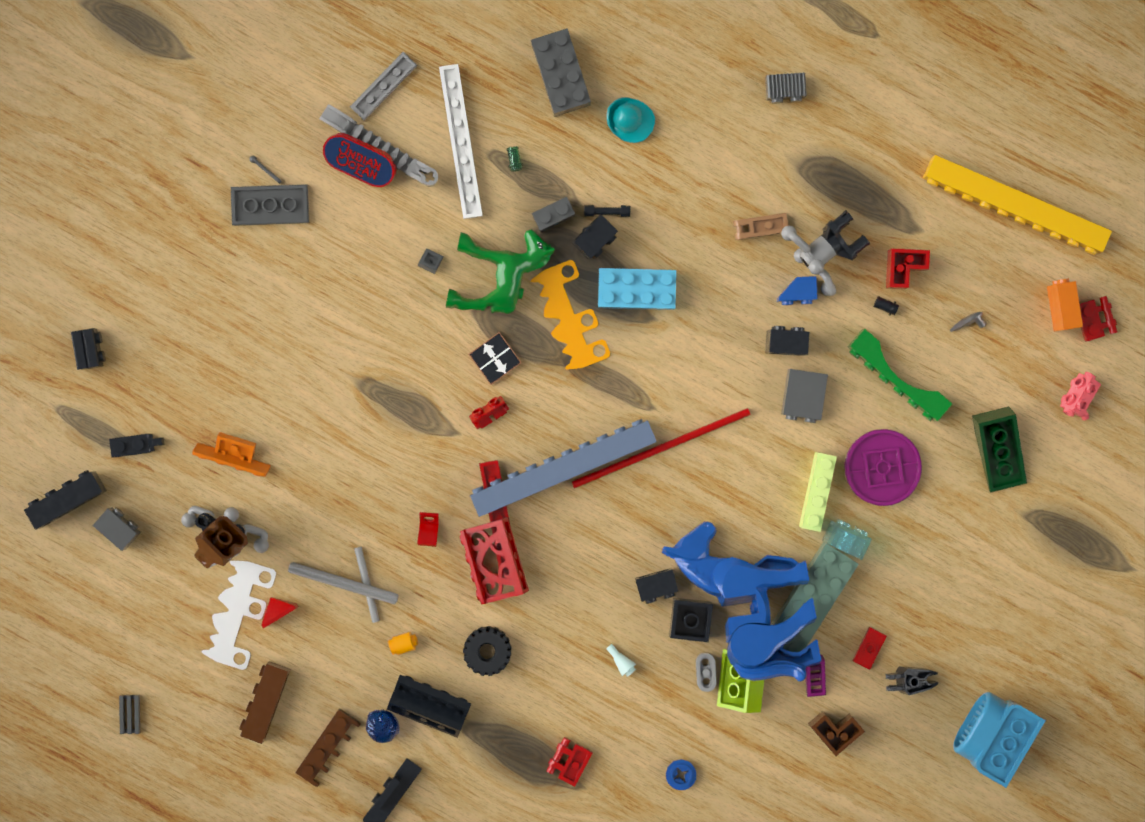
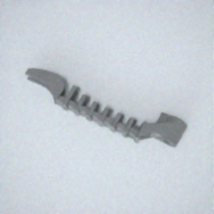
[319,104,438,187]

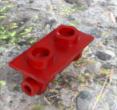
[469,396,509,430]

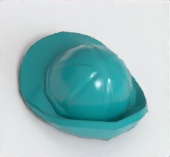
[606,97,655,143]

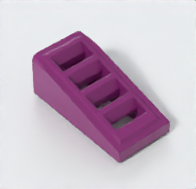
[805,654,826,697]

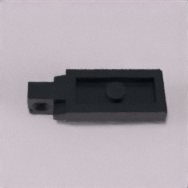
[109,434,165,458]

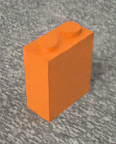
[1047,278,1083,332]

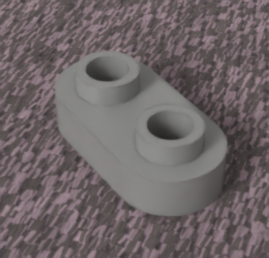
[696,653,716,692]

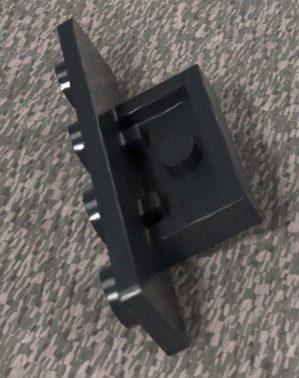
[363,758,422,822]

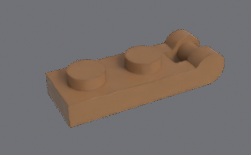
[733,213,788,240]

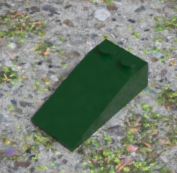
[972,406,1027,493]

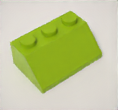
[717,649,764,713]

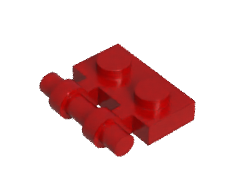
[1080,296,1118,342]
[546,737,593,787]

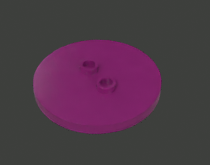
[844,429,922,506]

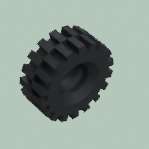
[463,626,512,676]

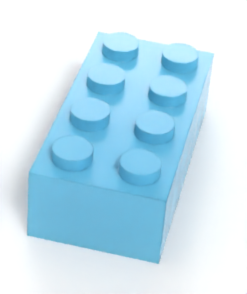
[598,268,676,310]

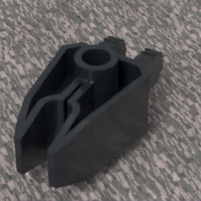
[886,666,938,696]

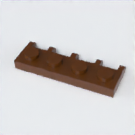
[295,708,361,787]

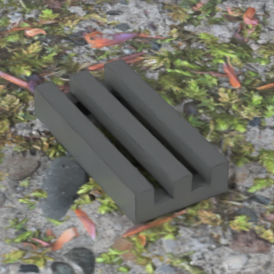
[119,695,140,734]

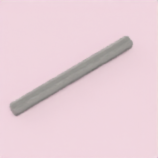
[288,562,399,604]

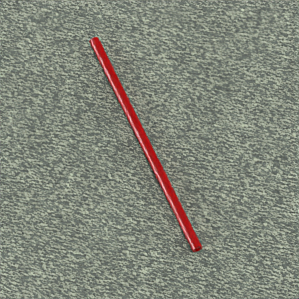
[572,408,751,489]

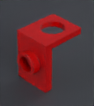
[417,512,439,547]

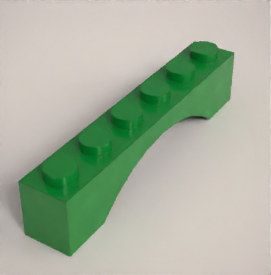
[847,329,952,422]

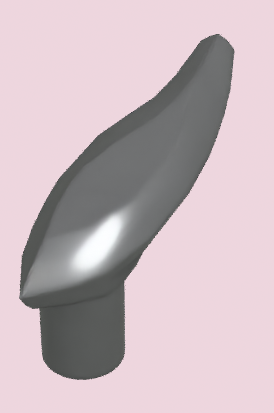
[950,312,986,332]

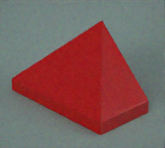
[261,597,299,629]

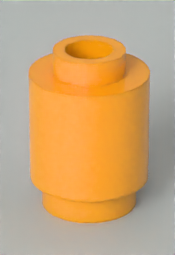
[388,632,418,655]

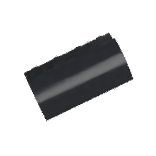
[386,675,471,738]

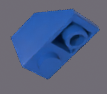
[777,276,817,305]

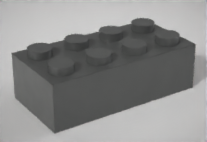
[531,28,591,117]

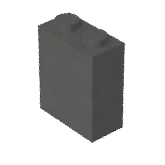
[781,369,828,423]

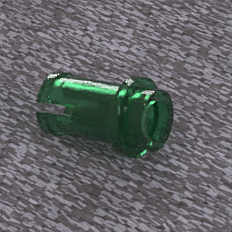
[506,146,523,172]

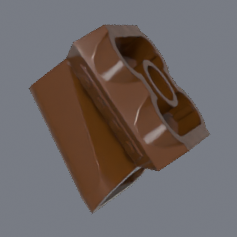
[194,516,248,568]

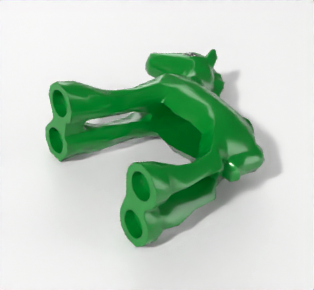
[446,229,555,314]

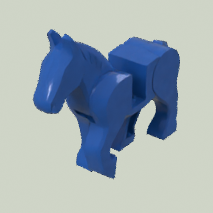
[662,521,821,682]

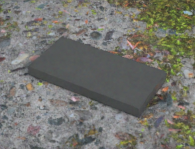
[231,184,309,226]

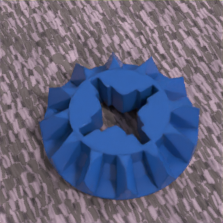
[666,759,696,790]

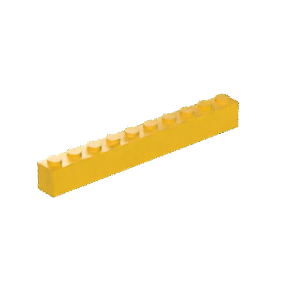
[923,155,1112,255]

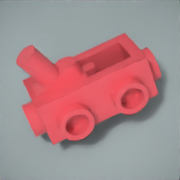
[1060,372,1101,420]

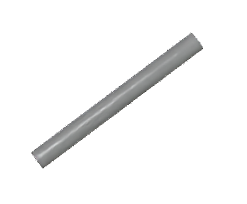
[354,546,380,623]

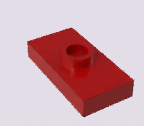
[852,627,887,670]

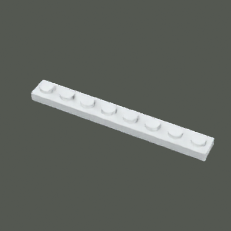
[439,64,483,219]

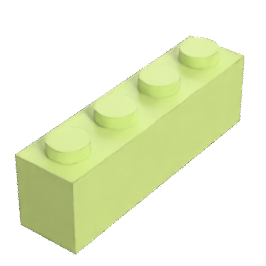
[799,452,837,532]

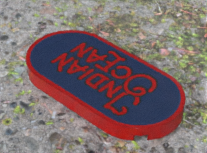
[323,133,396,187]

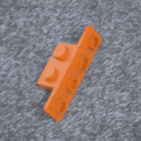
[192,432,271,477]

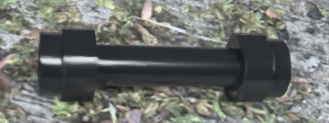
[584,205,630,217]

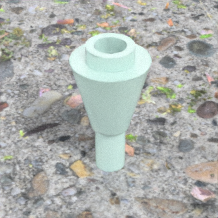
[606,644,636,677]

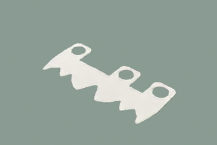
[201,561,276,670]

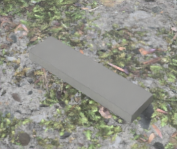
[350,52,417,121]

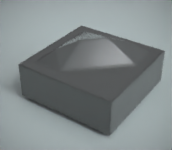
[418,248,444,274]

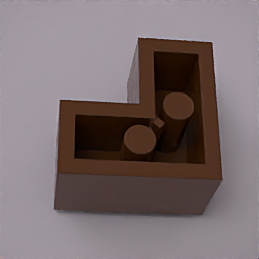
[808,711,865,756]

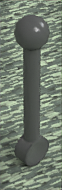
[249,156,282,184]

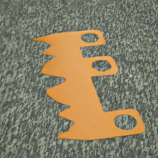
[530,260,610,370]

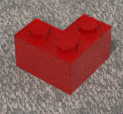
[886,248,930,289]

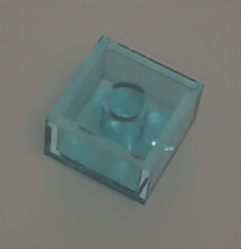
[822,519,872,560]

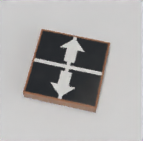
[468,332,522,385]

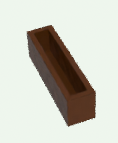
[239,661,291,744]

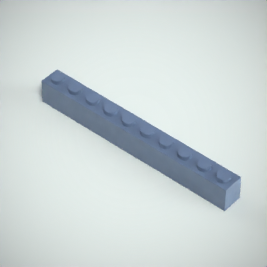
[470,419,657,517]

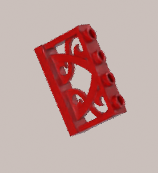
[460,517,529,605]

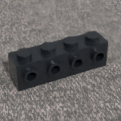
[24,470,107,530]

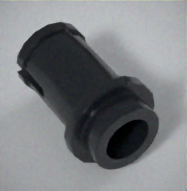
[873,296,899,316]

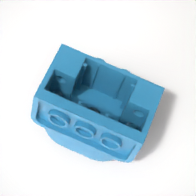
[953,692,1046,788]

